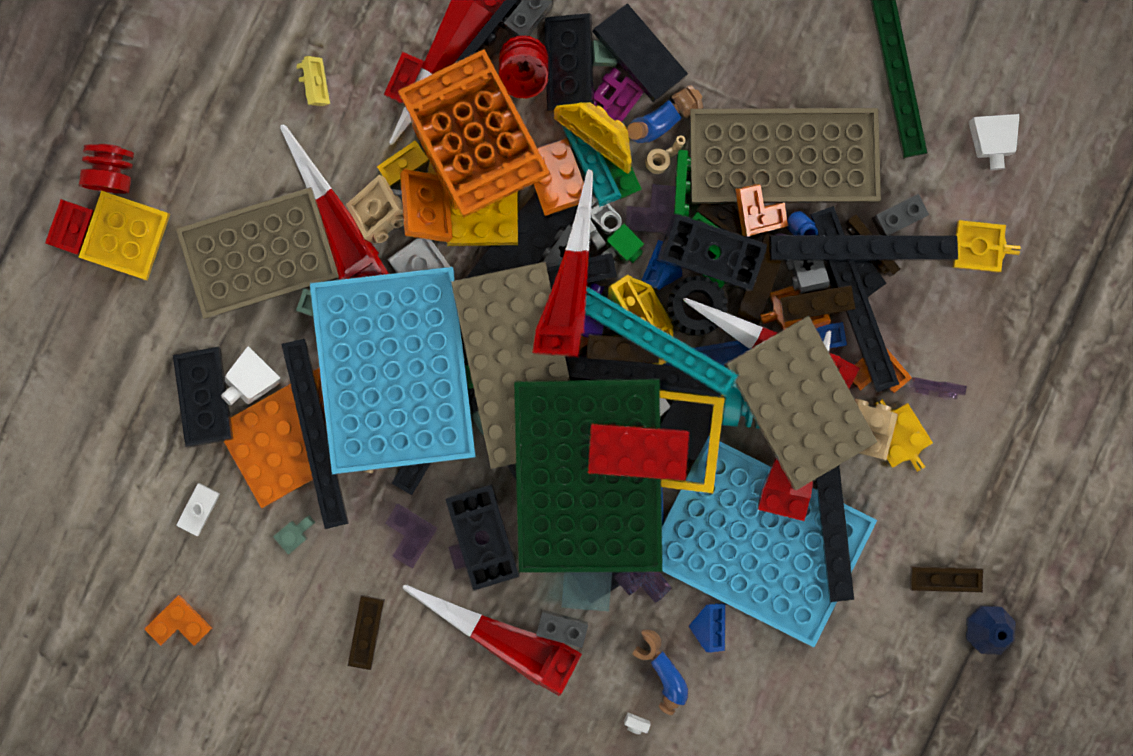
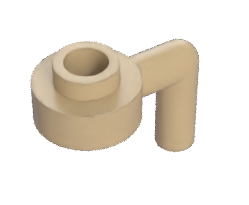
[645,136,686,174]

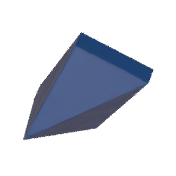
[641,240,683,290]
[689,603,725,653]

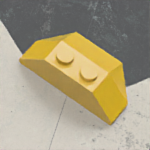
[554,103,632,174]
[608,275,673,365]

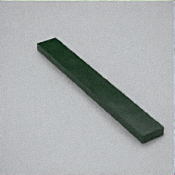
[870,0,928,159]

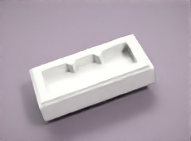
[176,483,220,536]

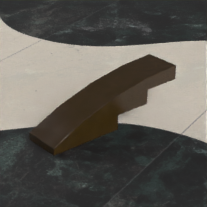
[736,232,781,325]

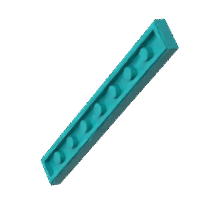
[585,287,738,397]

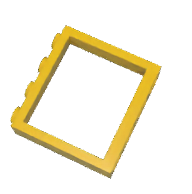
[660,389,725,493]

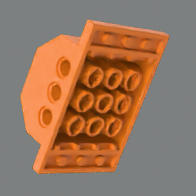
[398,49,550,218]

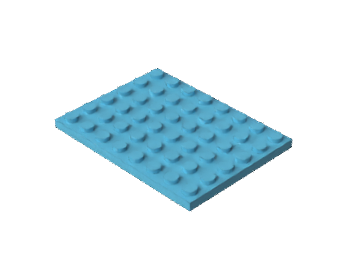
[310,267,476,474]
[662,437,877,647]

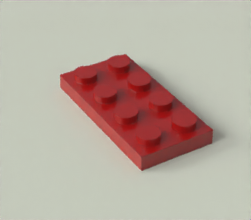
[588,424,689,480]

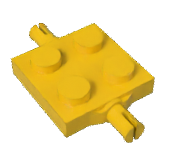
[952,220,1021,273]
[874,399,933,472]

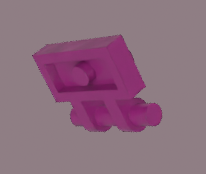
[594,68,644,122]

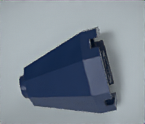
[966,606,1016,655]

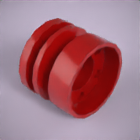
[499,35,548,99]
[79,144,134,194]

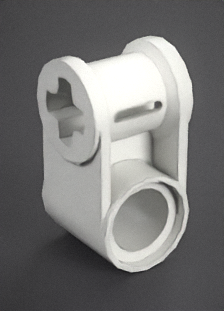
[590,196,622,235]

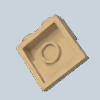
[346,175,404,244]
[855,399,898,460]

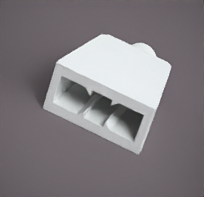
[969,114,1019,170]
[221,347,280,405]

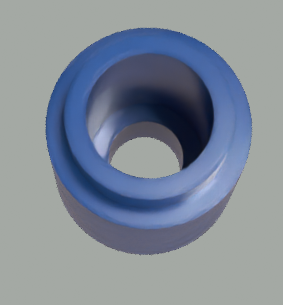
[786,211,818,236]

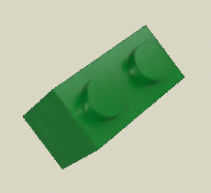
[606,224,644,265]

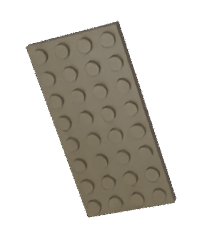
[690,108,881,204]
[451,262,570,469]

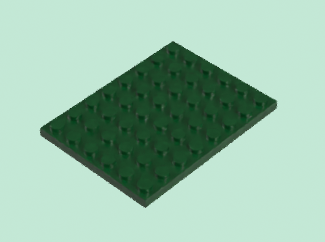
[514,379,663,573]

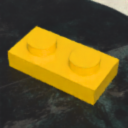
[377,140,429,187]

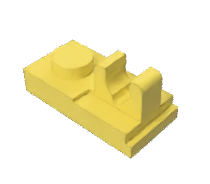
[296,56,330,106]

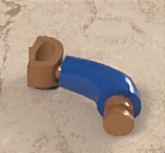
[627,85,703,143]
[632,629,688,715]

